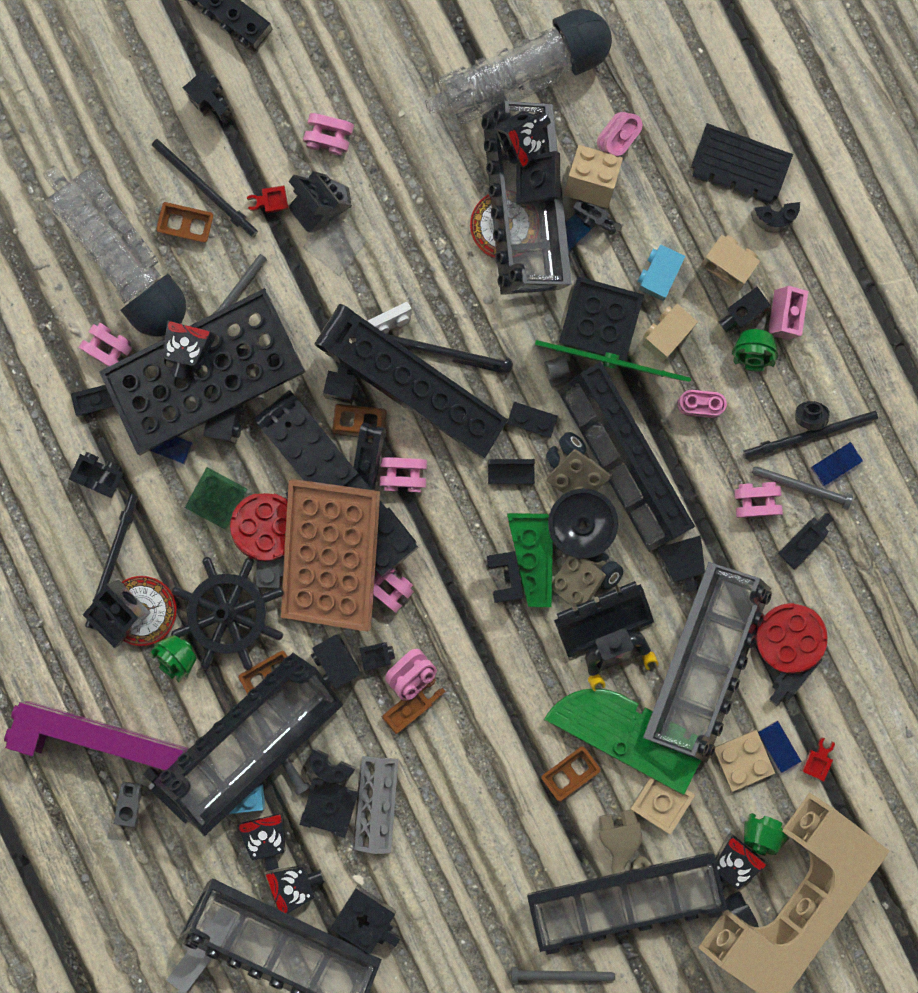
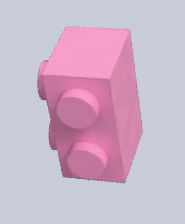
[768,286,809,340]

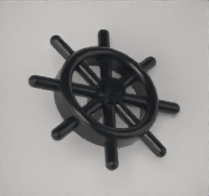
[171,557,284,670]

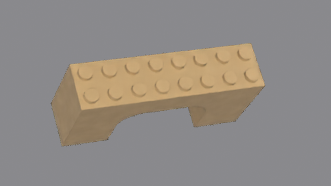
[698,792,890,993]

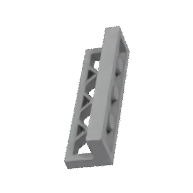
[354,756,398,854]
[167,905,240,993]

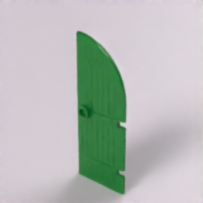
[534,340,691,382]
[544,688,701,795]

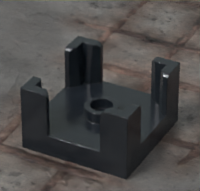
[487,551,523,603]
[299,777,359,838]

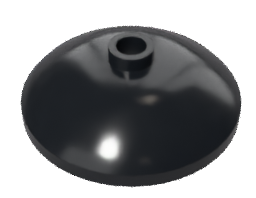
[548,488,619,559]

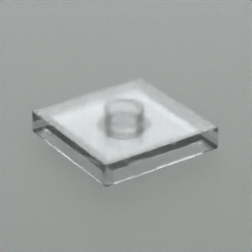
[303,217,368,276]

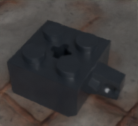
[330,885,401,954]

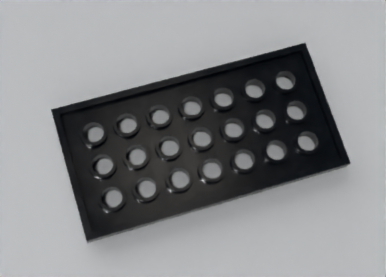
[99,288,306,456]

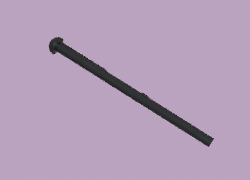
[386,334,513,374]

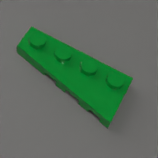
[507,513,553,607]

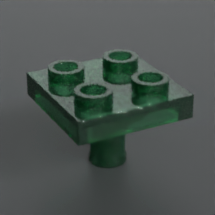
[184,467,248,530]

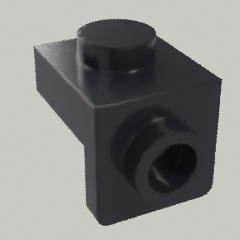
[359,642,395,671]

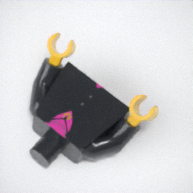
[585,628,659,691]

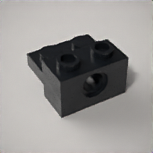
[182,69,232,127]
[323,363,361,405]
[83,580,151,648]

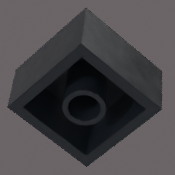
[311,634,362,689]

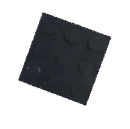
[558,276,644,362]

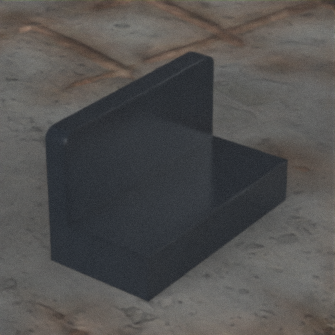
[488,459,535,484]

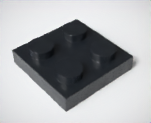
[516,151,560,206]

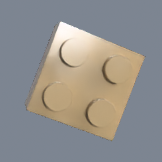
[564,145,623,208]
[701,235,760,291]
[642,304,698,363]

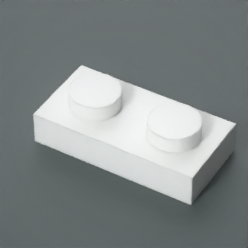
[368,302,412,334]

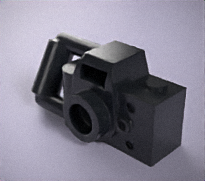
[573,200,622,235]

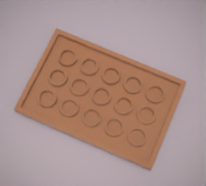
[281,479,380,632]

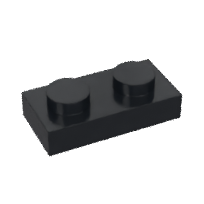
[507,402,558,438]

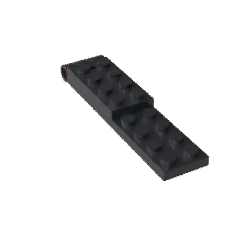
[314,304,508,459]
[254,389,419,577]

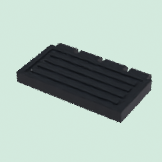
[690,123,793,205]
[554,581,654,658]

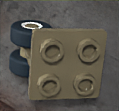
[546,432,610,494]
[552,552,624,611]

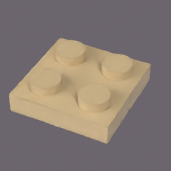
[715,730,775,792]
[630,778,695,835]

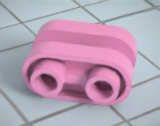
[597,112,642,156]
[303,113,354,156]
[78,323,133,367]
[677,390,727,418]
[379,457,427,492]
[734,482,783,518]
[373,568,414,613]
[385,649,437,700]

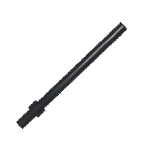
[151,139,258,237]
[743,410,878,459]
[85,494,138,629]

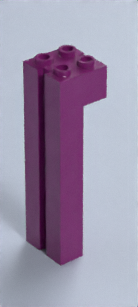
[4,701,189,770]

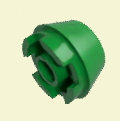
[732,329,779,372]
[149,635,197,682]
[744,813,789,856]

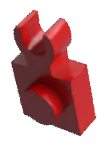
[247,185,289,213]
[801,737,835,781]

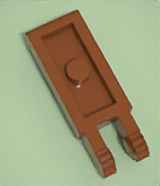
[381,677,446,734]

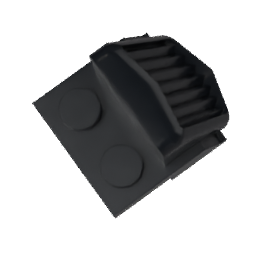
[288,171,352,233]

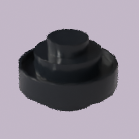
[795,401,830,430]

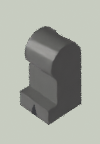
[543,355,571,387]
[113,782,142,828]

